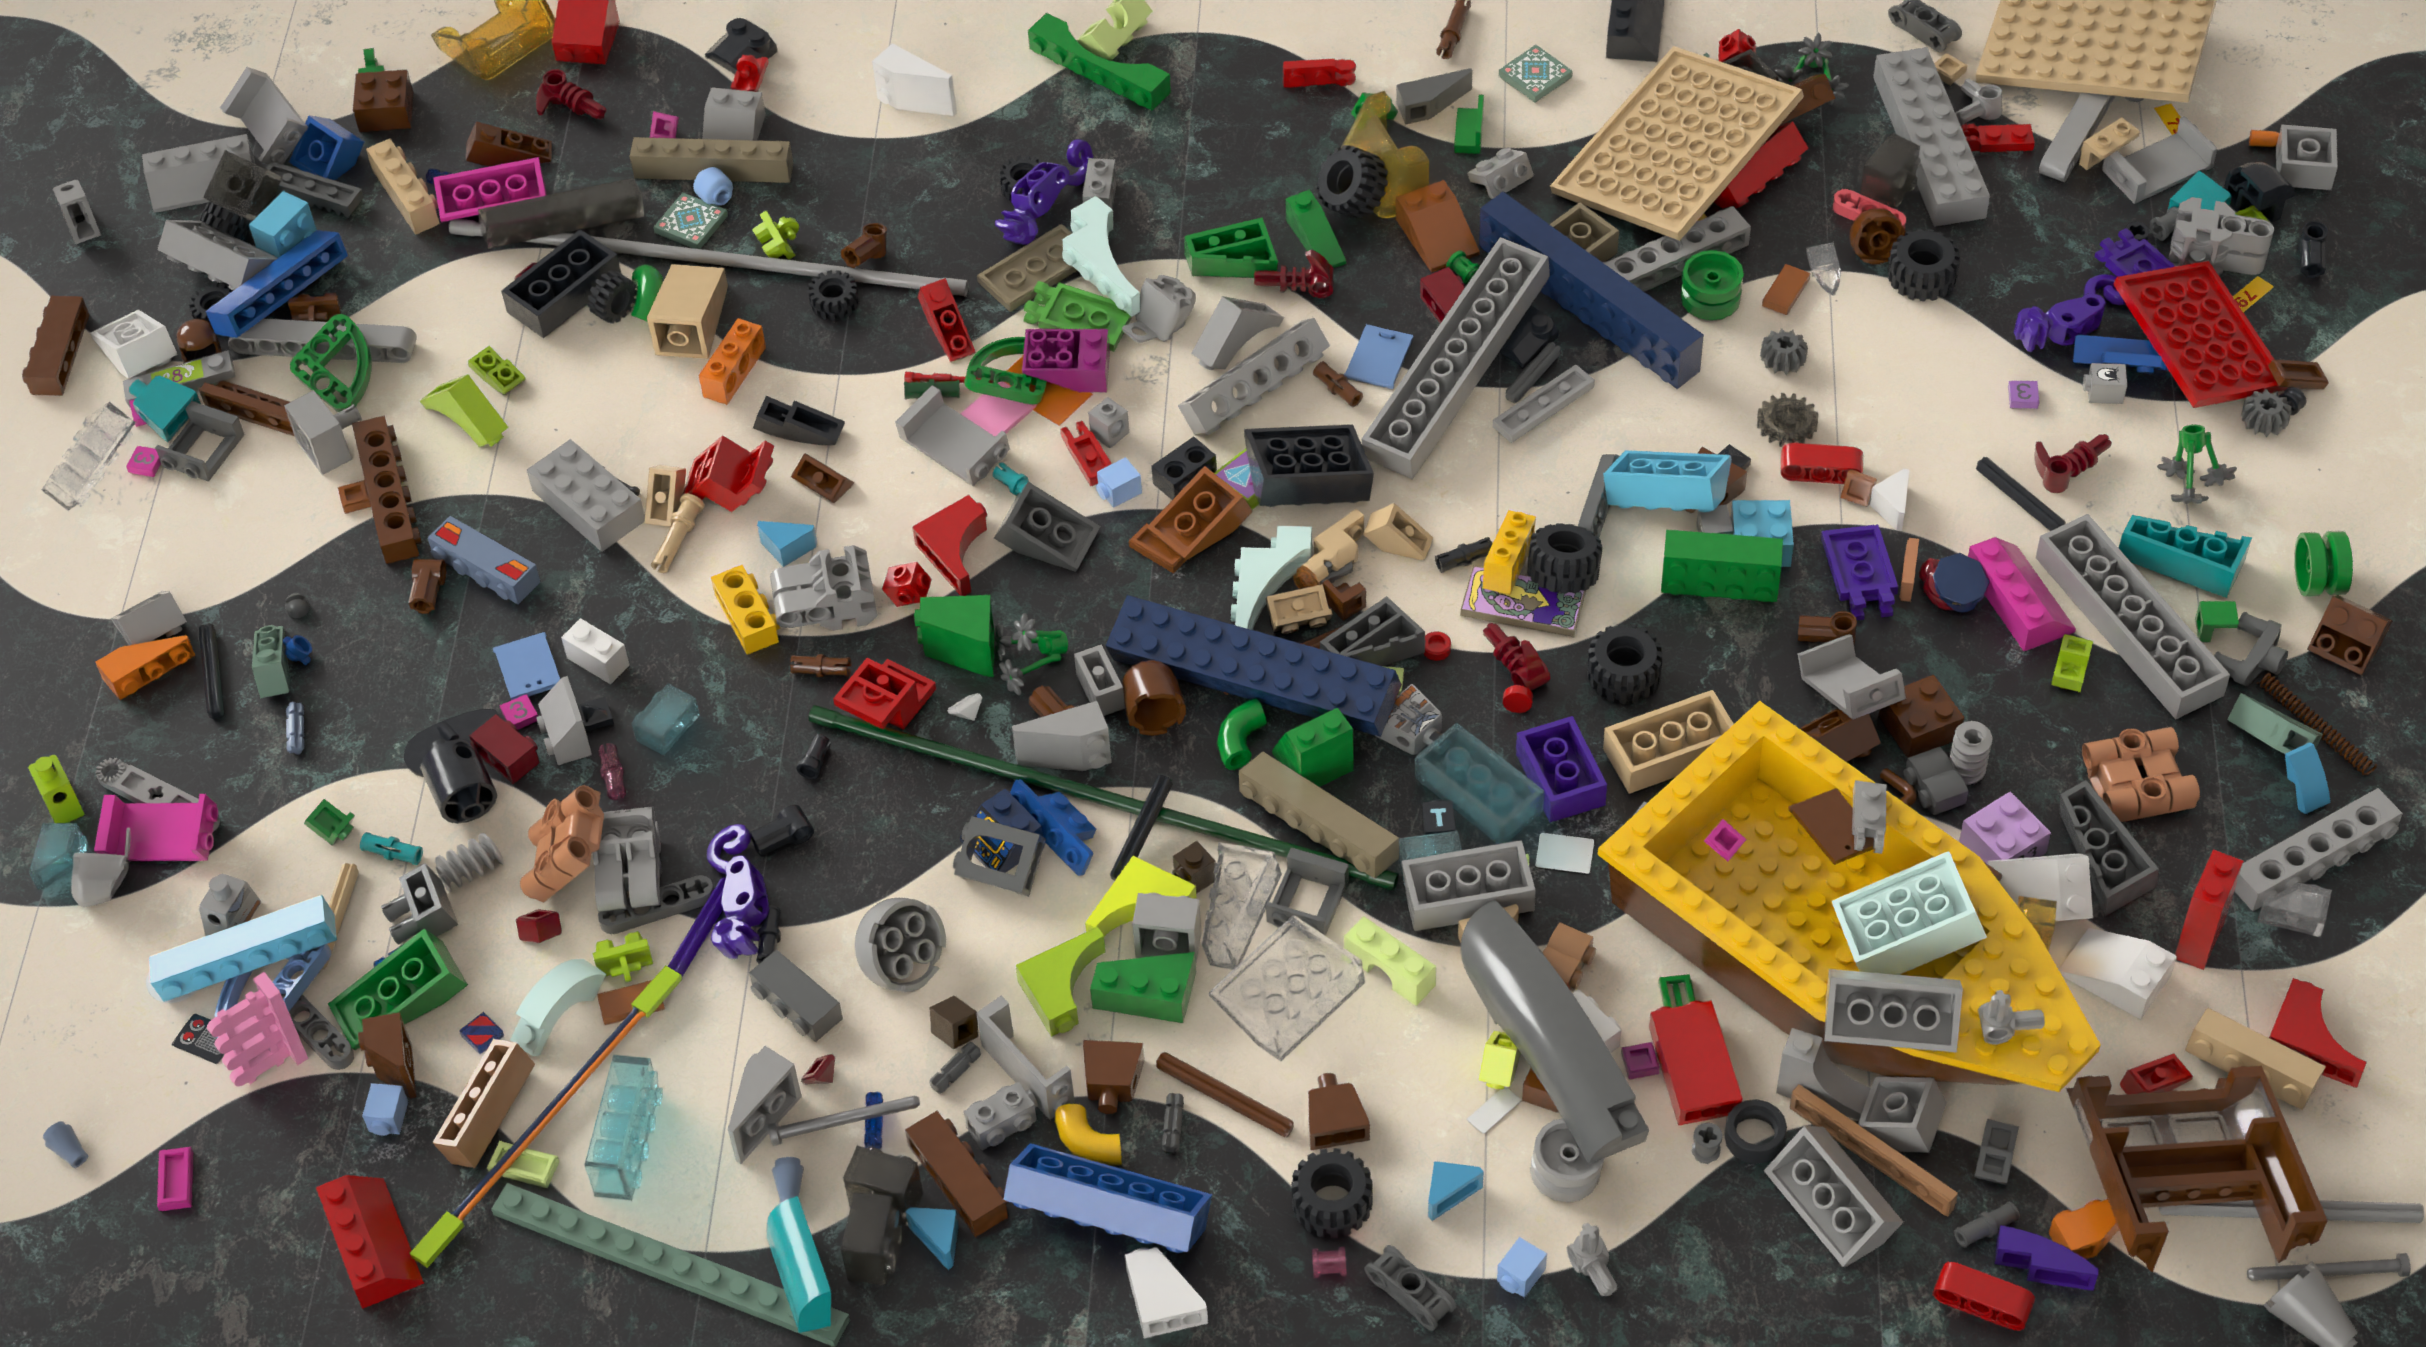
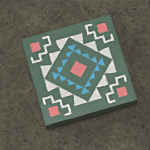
[1499,45,1573,103]
[653,192,728,249]

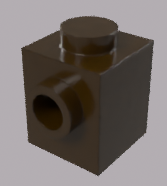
[1172,841,1217,894]
[929,995,978,1049]

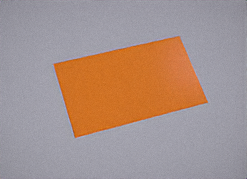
[1005,356,1093,426]

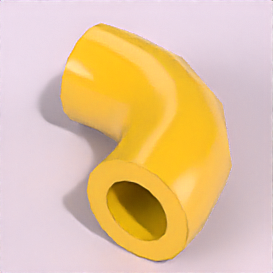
[1055,1104,1122,1166]

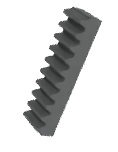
[258,161,364,218]

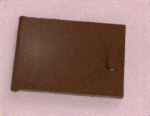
[1788,788,1874,865]

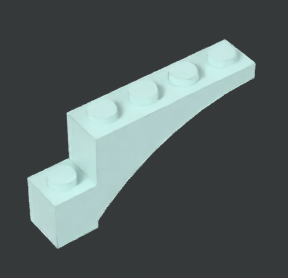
[1062,196,1140,317]
[1231,526,1313,630]

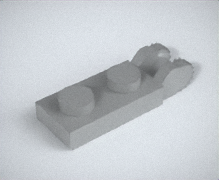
[1852,780,1886,854]

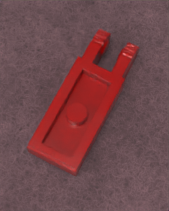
[1283,58,1356,88]
[1961,124,2035,152]
[1060,421,1112,487]

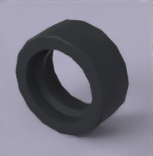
[1724,1099,1787,1164]

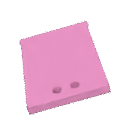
[961,382,1037,437]

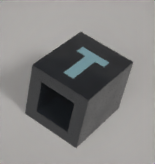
[1422,800,1456,849]

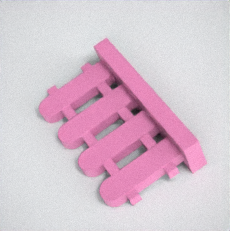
[207,972,308,1086]

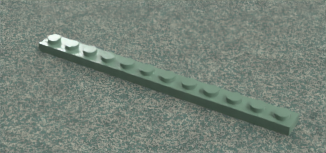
[491,1183,850,1347]

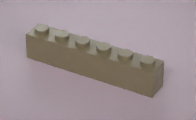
[630,137,793,183]
[1239,752,1399,879]

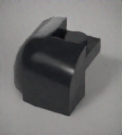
[2224,162,2295,222]

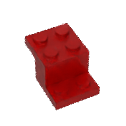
[682,435,774,512]
[833,658,936,730]

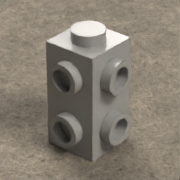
[964,1082,1038,1150]

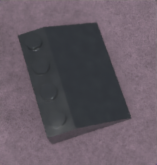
[1244,424,1374,507]

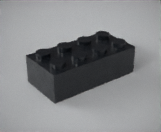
[501,229,622,338]

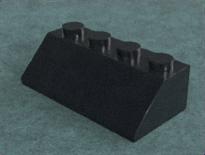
[1606,0,1665,62]

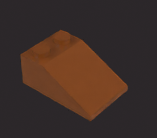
[1396,180,1480,272]
[1147,466,1253,560]

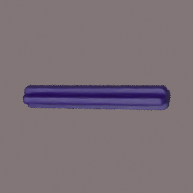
[668,877,726,977]

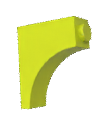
[1085,856,1197,936]

